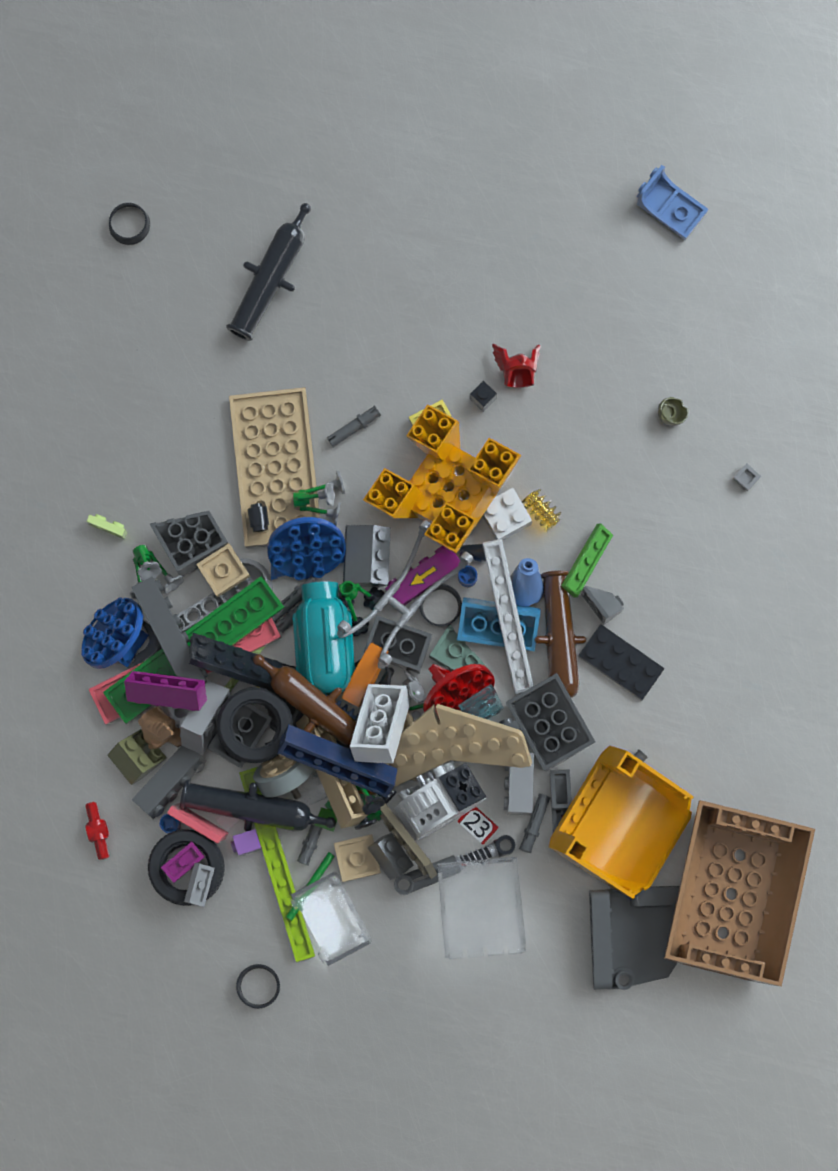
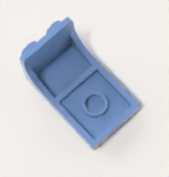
[636,165,708,240]

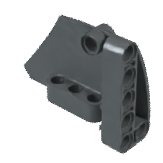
[589,886,680,990]

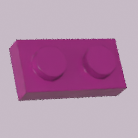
[161,842,205,883]

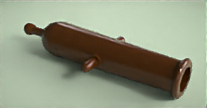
[534,570,586,698]
[253,654,357,750]

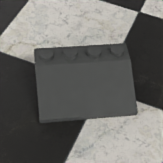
[506,673,596,771]

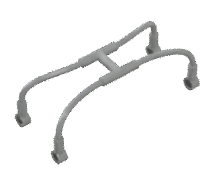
[337,520,473,669]

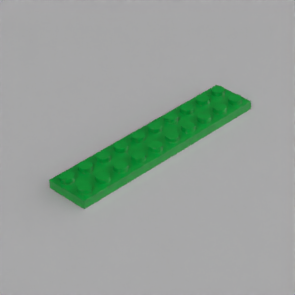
[103,576,285,724]

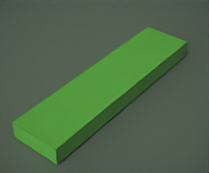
[561,523,613,598]

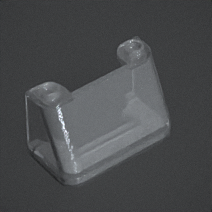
[290,871,372,966]

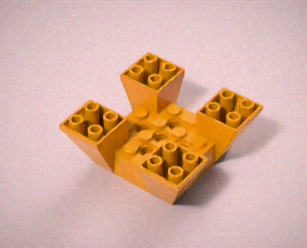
[363,404,521,553]

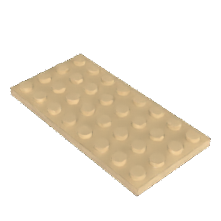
[229,387,320,548]

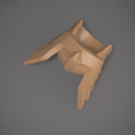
[138,706,182,749]

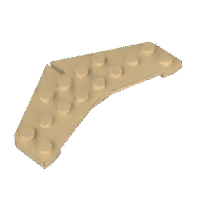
[385,704,532,787]

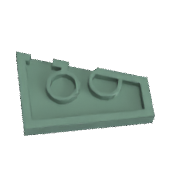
[429,624,487,671]

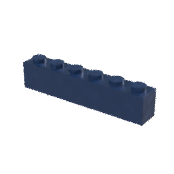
[277,724,397,798]

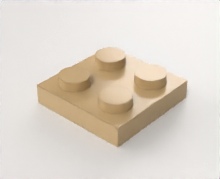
[196,543,250,597]
[334,834,381,882]

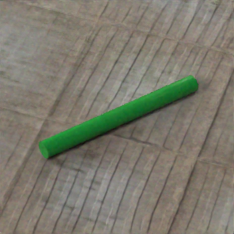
[285,852,335,922]

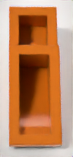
[342,643,389,707]

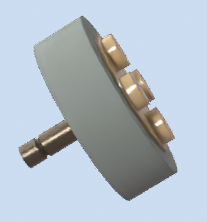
[253,754,314,800]

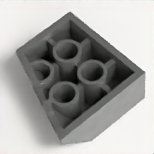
[150,511,228,577]

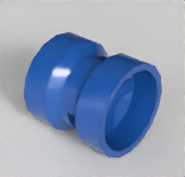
[458,565,478,588]
[159,814,181,834]

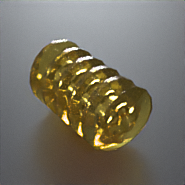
[522,489,562,532]

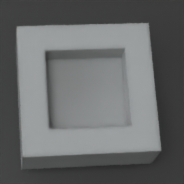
[733,463,761,491]

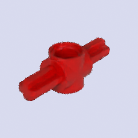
[85,802,109,860]

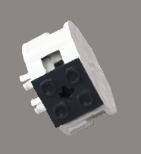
[394,761,486,842]

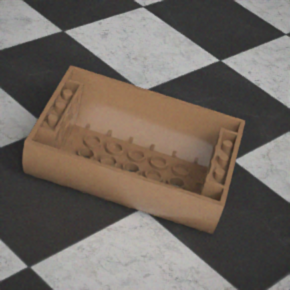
[664,800,815,987]

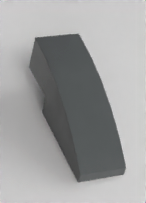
[550,769,572,832]

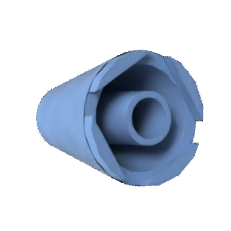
[510,558,544,607]

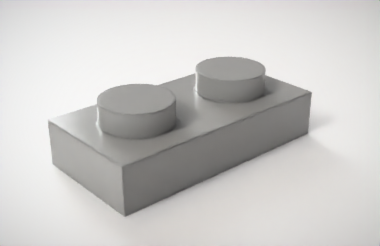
[184,863,215,907]

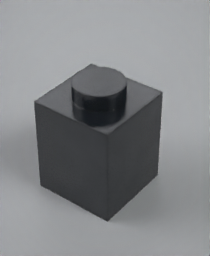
[470,381,497,412]

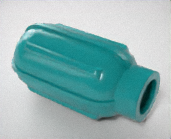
[293,581,355,696]

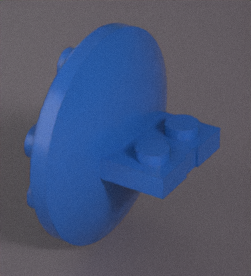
[267,517,346,580]
[81,597,148,669]

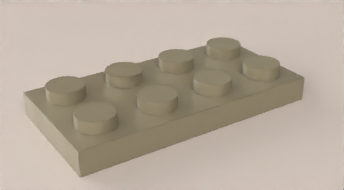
[380,803,437,879]

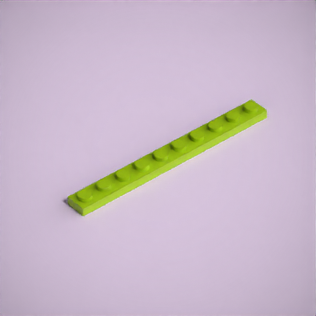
[239,767,315,962]

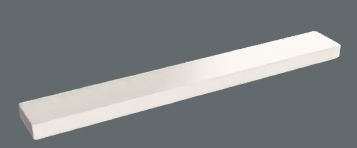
[483,539,534,694]

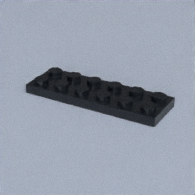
[189,633,296,692]

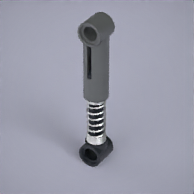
[394,835,516,895]

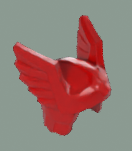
[492,344,540,388]

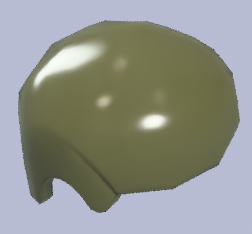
[658,397,689,426]

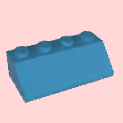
[457,597,541,652]

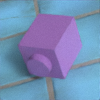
[231,829,262,856]

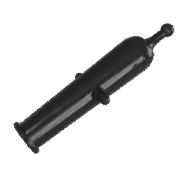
[226,203,311,341]
[180,779,336,832]

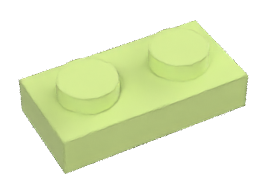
[86,514,127,539]

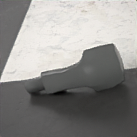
[127,620,162,669]

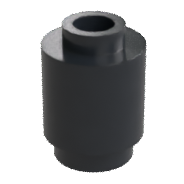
[247,503,269,532]

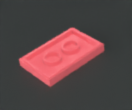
[167,803,229,843]

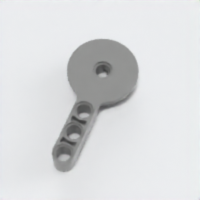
[177,558,273,632]

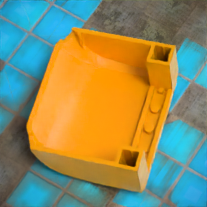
[549,746,694,899]

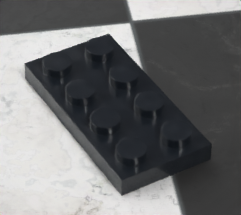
[578,624,665,701]

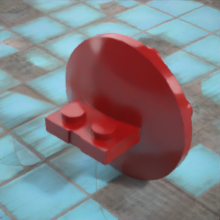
[423,664,495,721]

